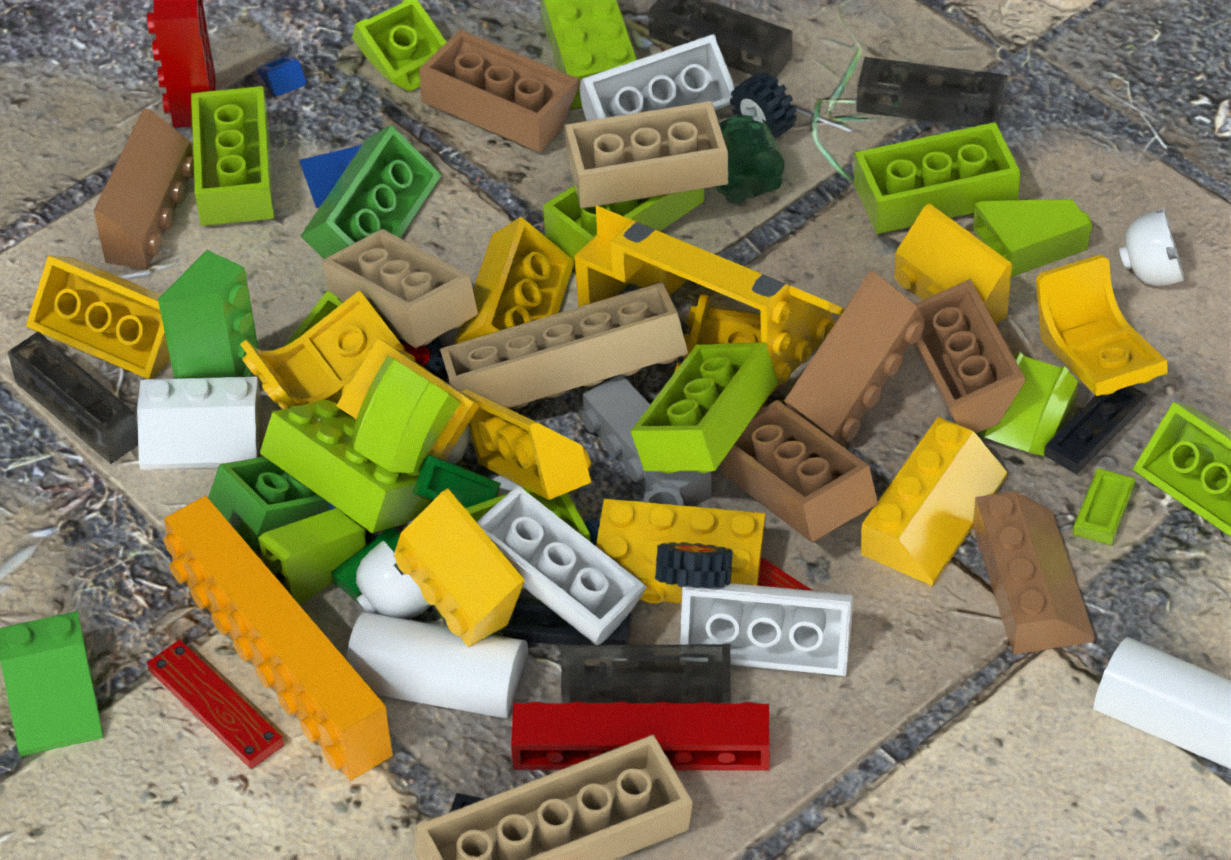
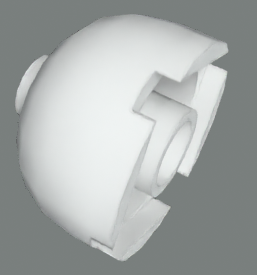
[1119,209,1184,286]
[356,541,431,620]

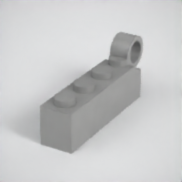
[581,374,712,507]

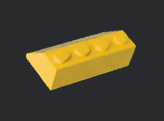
[454,217,575,344]
[25,255,170,379]
[460,389,591,500]
[861,417,1007,586]

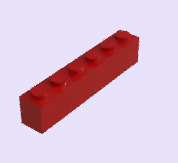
[511,701,770,771]

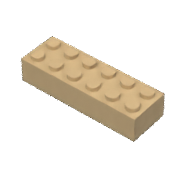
[440,282,688,410]
[414,735,693,860]

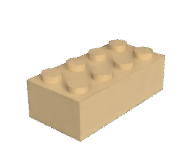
[565,101,728,208]
[321,229,478,348]

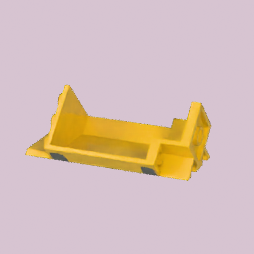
[575,205,845,396]

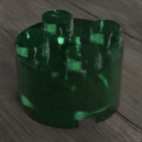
[714,115,785,203]

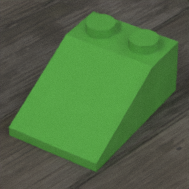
[208,457,331,550]
[0,611,104,757]

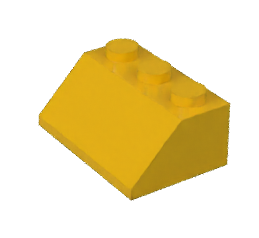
[894,203,1012,324]
[394,489,525,647]

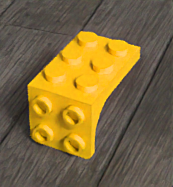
[1036,254,1168,396]
[240,290,405,410]
[336,338,480,465]

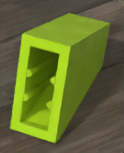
[973,199,1092,277]
[259,508,366,606]

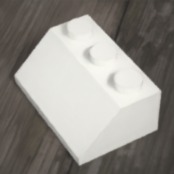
[137,377,263,470]

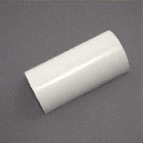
[580,34,735,121]
[477,486,647,645]
[680,583,853,676]
[346,612,529,719]
[1094,637,1231,769]

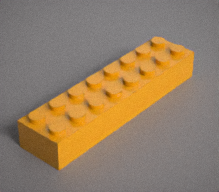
[163,495,393,781]

